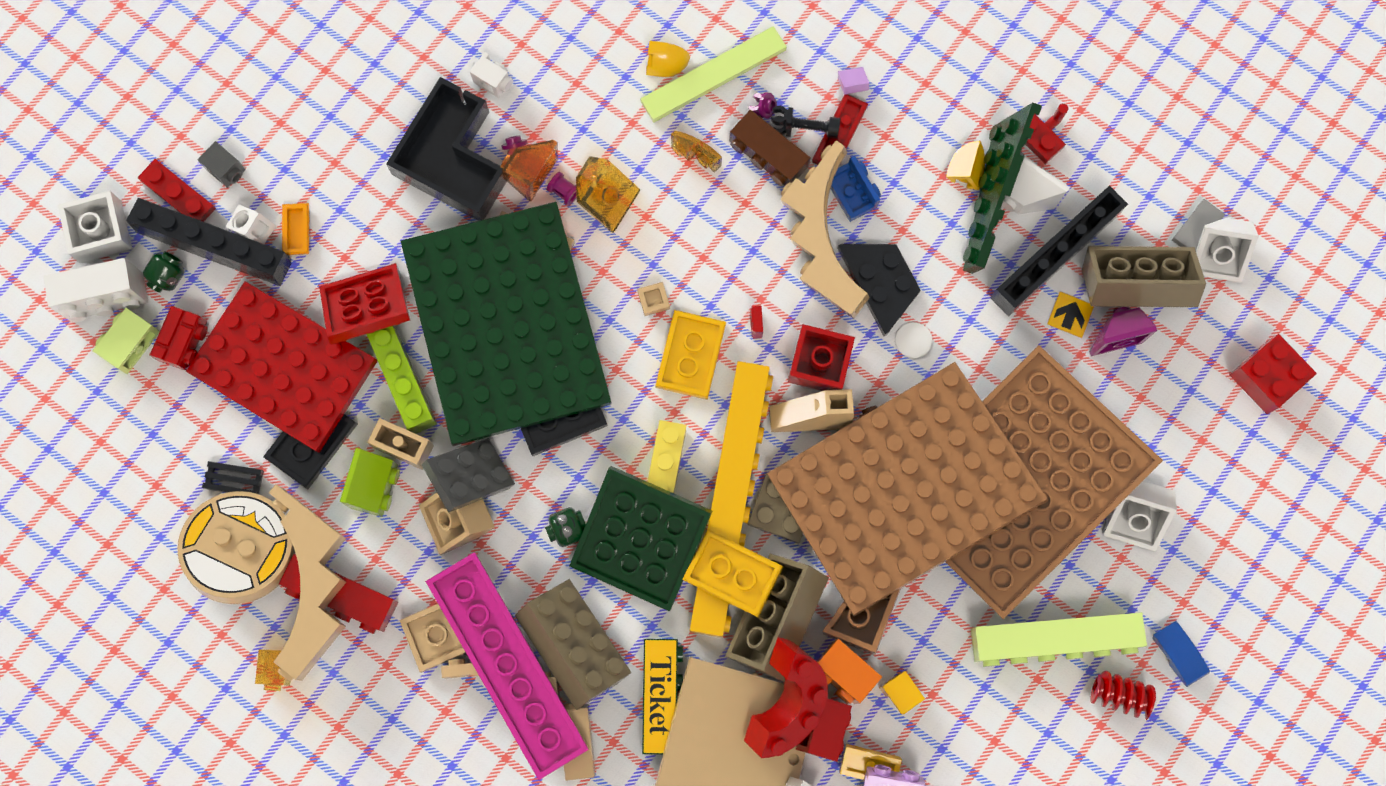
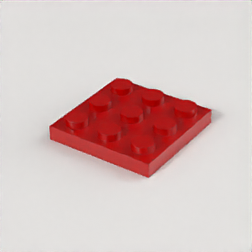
[319,263,410,345]

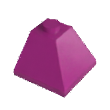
[1089,307,1157,356]

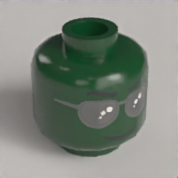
[143,251,185,293]
[545,507,586,547]

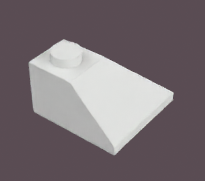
[1002,157,1070,214]
[1196,218,1259,283]

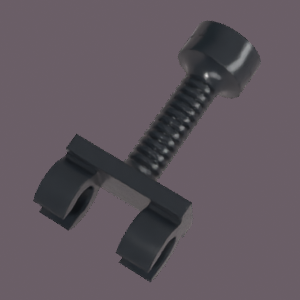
[771,106,841,139]

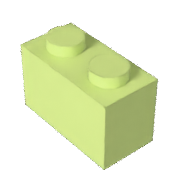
[92,308,160,374]

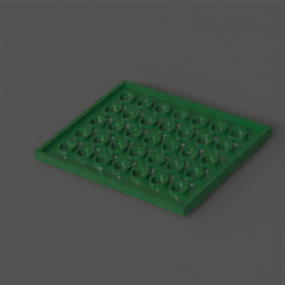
[400,202,611,446]

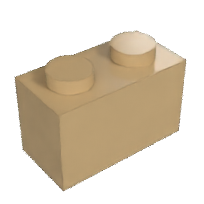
[367,418,434,470]

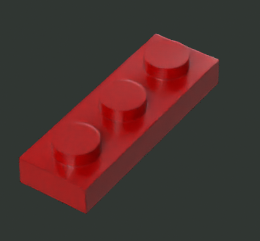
[137,159,216,222]

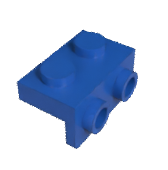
[830,156,881,222]

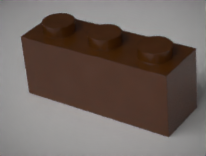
[729,109,811,186]

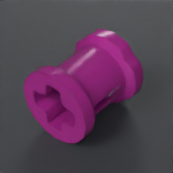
[546,172,582,206]

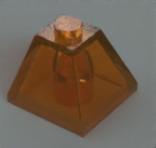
[501,140,558,201]

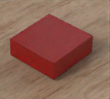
[750,306,763,339]

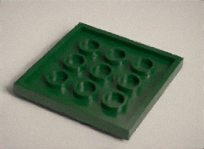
[569,466,713,612]

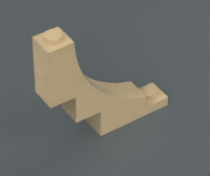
[269,484,346,681]

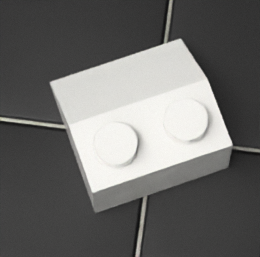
[1103,481,1177,551]

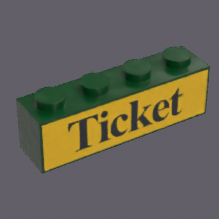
[642,639,683,755]

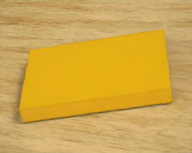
[655,310,726,400]
[682,529,783,618]

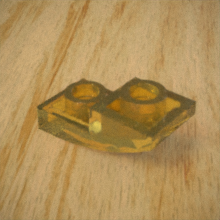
[671,131,722,172]

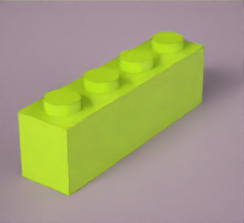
[366,325,437,434]

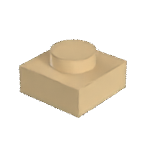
[637,282,670,316]

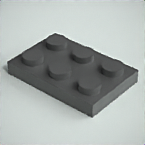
[422,438,515,513]

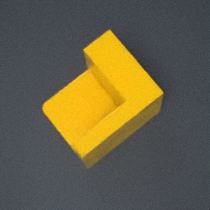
[879,671,925,714]

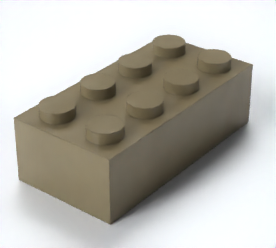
[1082,246,1206,307]
[725,553,829,682]
[515,579,632,710]

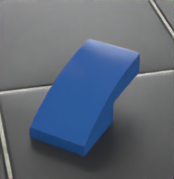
[1152,621,1210,687]

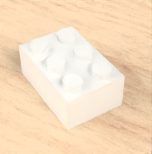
[43,258,148,322]

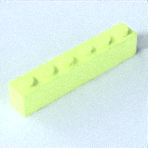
[971,612,1147,667]

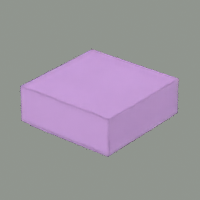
[838,67,869,94]

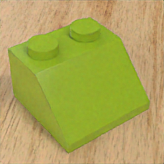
[340,448,400,517]

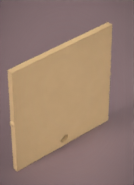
[655,657,805,786]

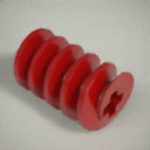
[1090,671,1156,720]

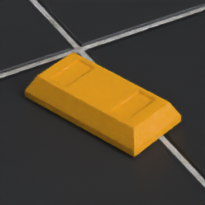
[282,203,309,255]

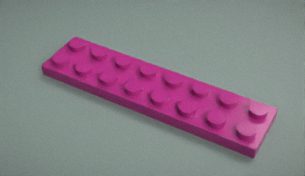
[425,552,589,780]

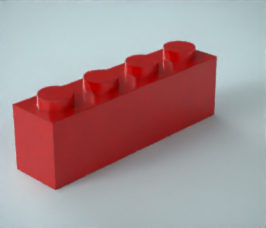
[279,554,398,634]

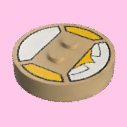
[177,491,295,604]

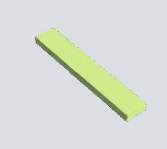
[640,26,787,123]

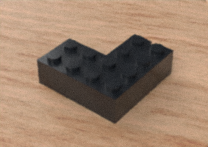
[386,77,508,221]

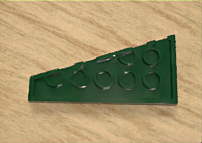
[963,102,1042,274]

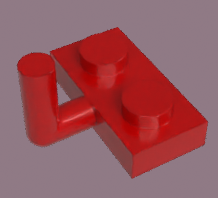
[1025,103,1069,165]

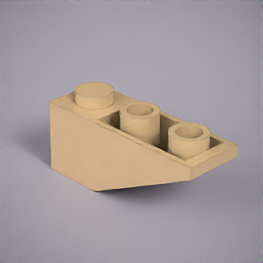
[770,389,854,432]

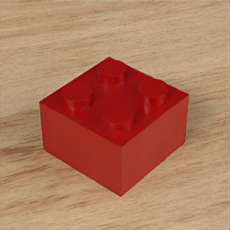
[788,324,855,391]
[1230,333,1317,414]

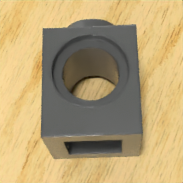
[197,141,246,188]

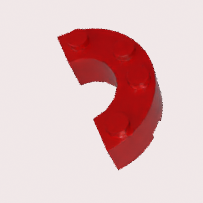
[744,637,828,758]

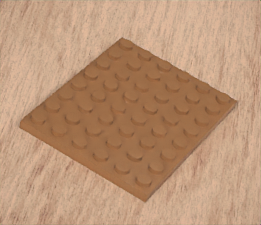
[946,345,1163,619]
[767,362,1047,616]

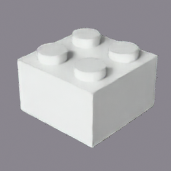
[58,191,132,263]

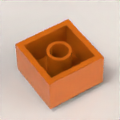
[817,639,882,705]

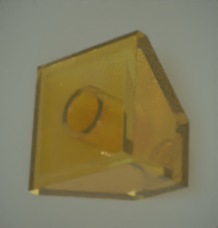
[576,156,640,233]

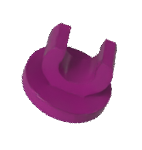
[748,92,777,119]
[501,135,528,163]

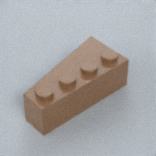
[822,589,901,655]

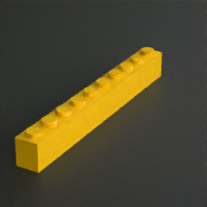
[690,361,773,638]

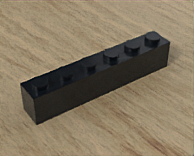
[990,185,1128,317]
[126,198,292,286]

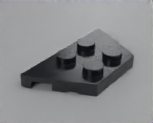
[837,244,921,337]

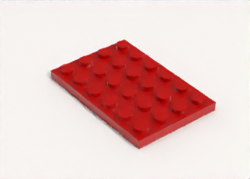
[186,281,378,453]

